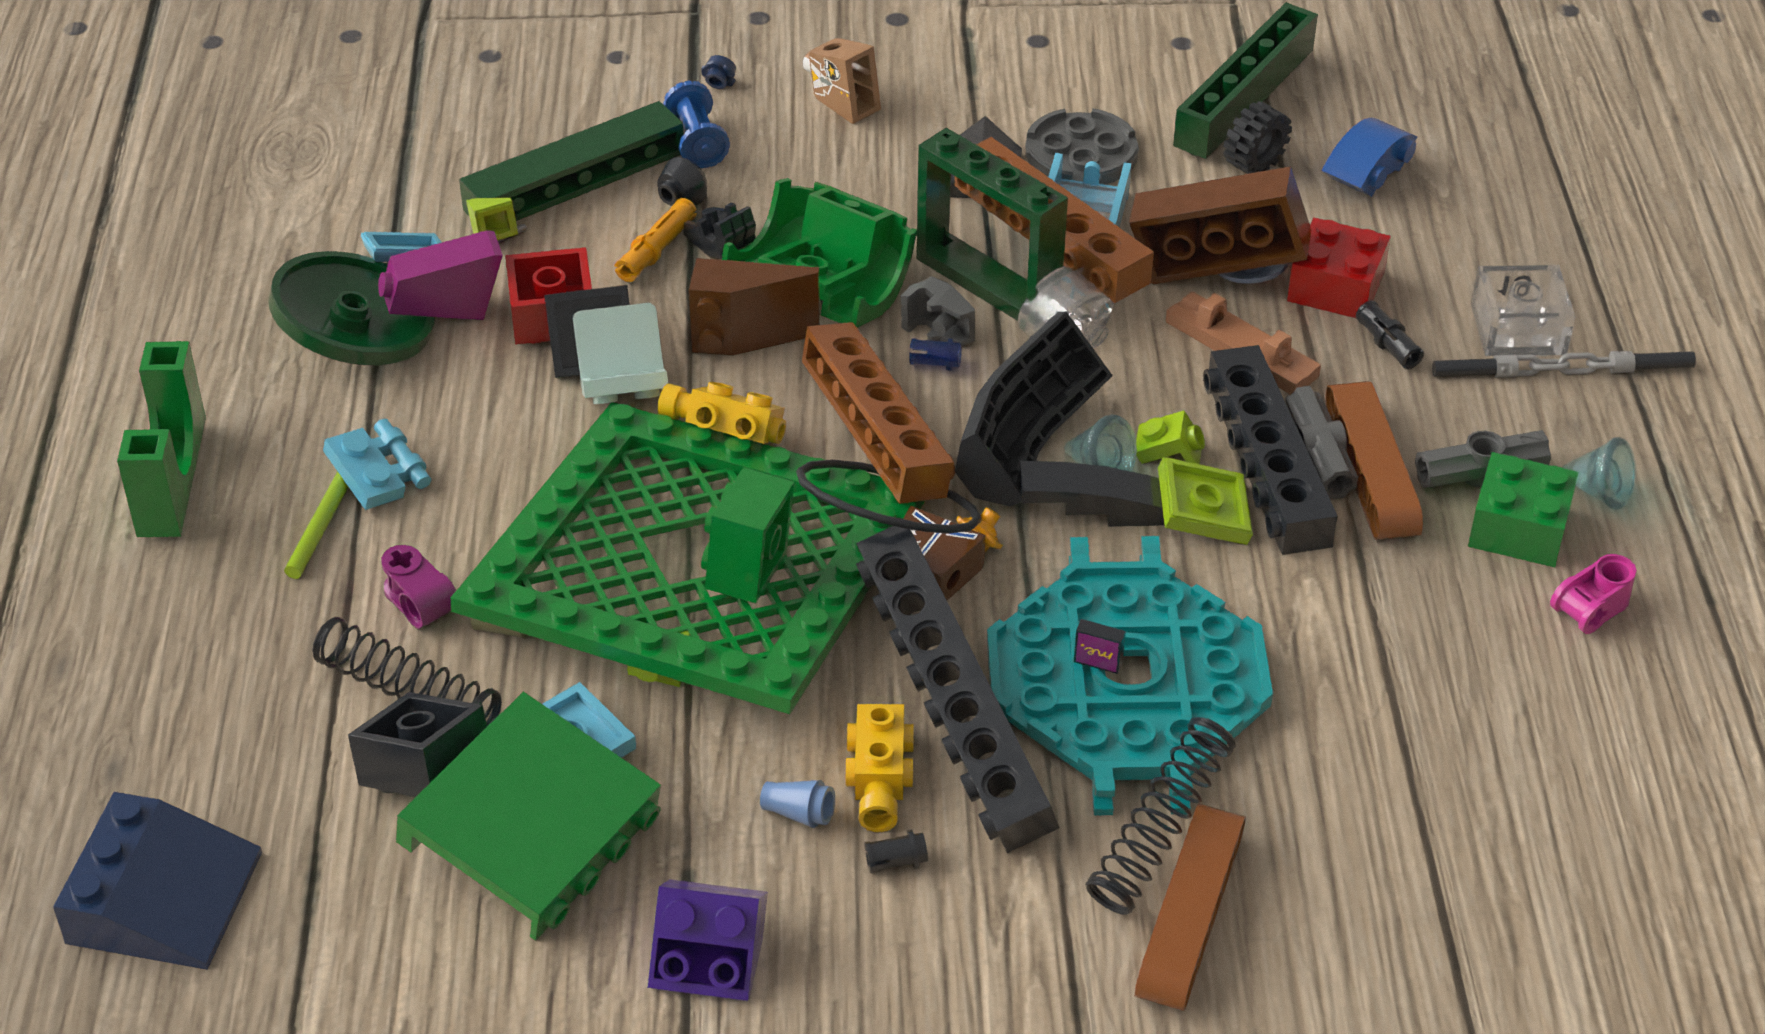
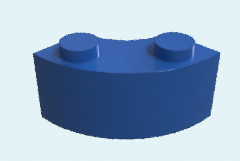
[1321,117,1417,197]

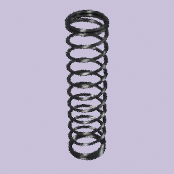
[312,617,502,726]
[1085,717,1236,915]

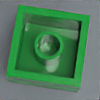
[1468,452,1579,568]
[701,467,795,604]

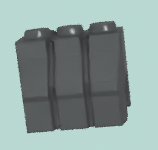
[901,276,975,346]

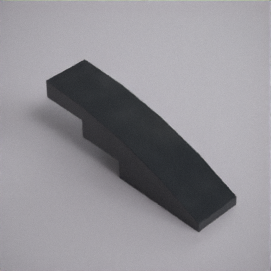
[1019,461,1165,527]

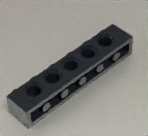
[1203,345,1338,555]

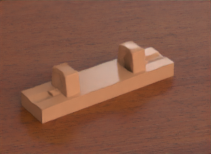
[1166,291,1321,395]

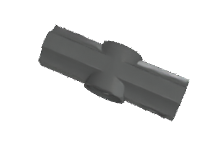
[1285,386,1358,499]
[1415,430,1551,488]

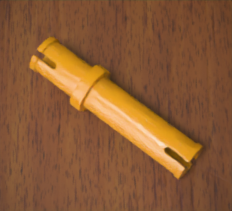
[614,198,697,282]

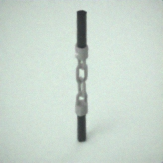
[1432,351,1696,378]

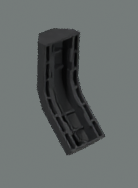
[955,311,1113,507]

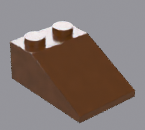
[689,258,820,356]

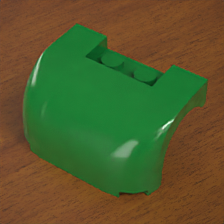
[722,178,918,328]

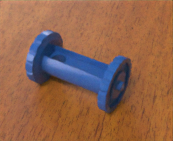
[663,81,730,168]

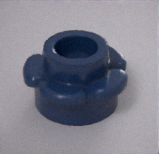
[701,55,736,89]

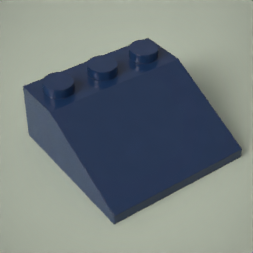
[53,792,262,970]

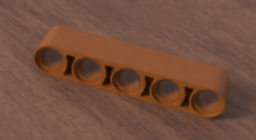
[1325,381,1423,540]
[1134,803,1246,1011]

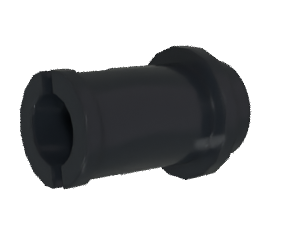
[864,830,928,873]

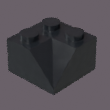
[348,692,487,797]

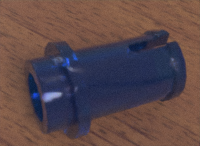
[909,338,962,371]

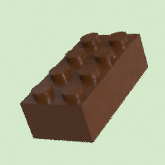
[1129,166,1312,285]

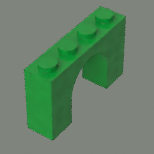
[117,341,206,537]

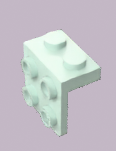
[573,303,668,404]

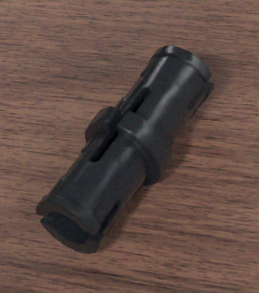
[1356,300,1424,369]

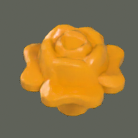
[956,507,1003,552]

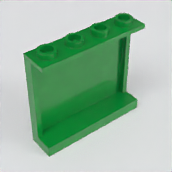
[396,691,661,941]

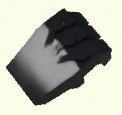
[683,202,756,259]

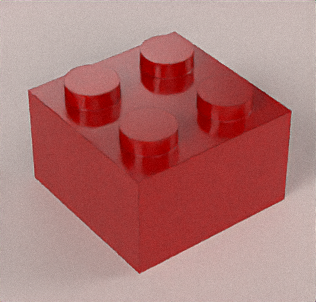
[1287,217,1391,318]
[505,247,592,345]

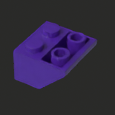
[647,879,768,1001]

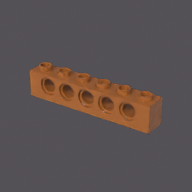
[955,137,1154,303]
[802,322,955,504]

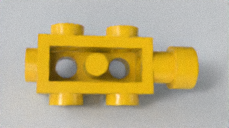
[658,382,786,444]
[845,704,914,832]

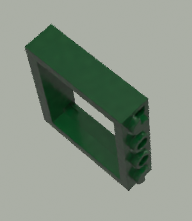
[916,128,1068,331]

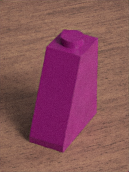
[378,230,503,320]

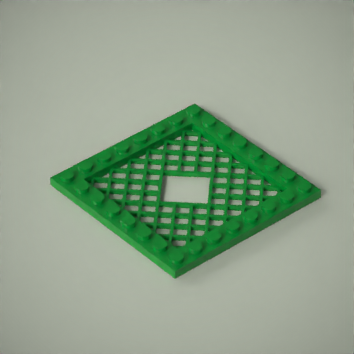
[450,402,925,714]

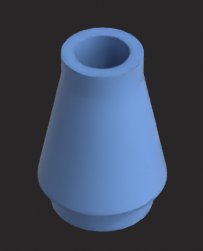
[760,780,835,828]

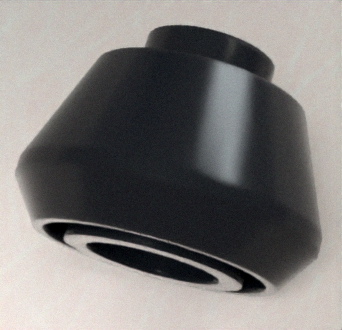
[657,157,708,206]

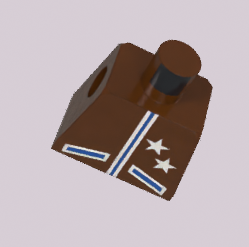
[895,506,985,601]

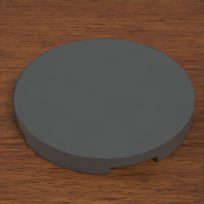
[1025,108,1139,185]

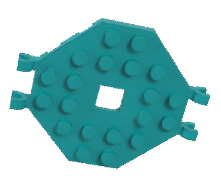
[987,536,1273,816]

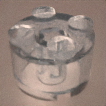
[1018,267,1114,348]

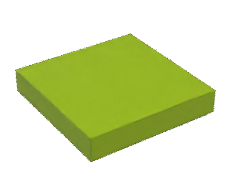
[1158,457,1253,545]

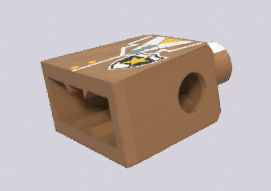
[803,38,881,124]

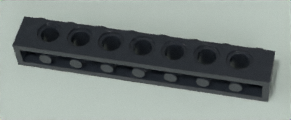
[856,526,1060,853]

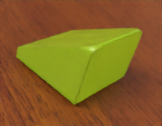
[466,198,518,241]

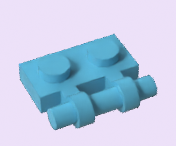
[323,419,431,510]

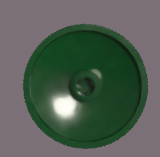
[268,251,435,365]

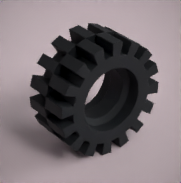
[1223,101,1292,174]

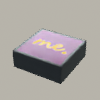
[1074,619,1126,674]

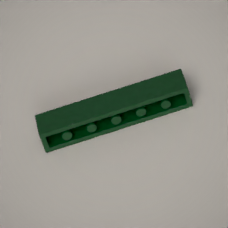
[1173,2,1318,159]
[459,101,684,221]

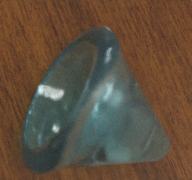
[1064,414,1137,471]
[1562,437,1636,510]

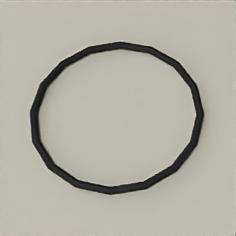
[796,459,982,534]

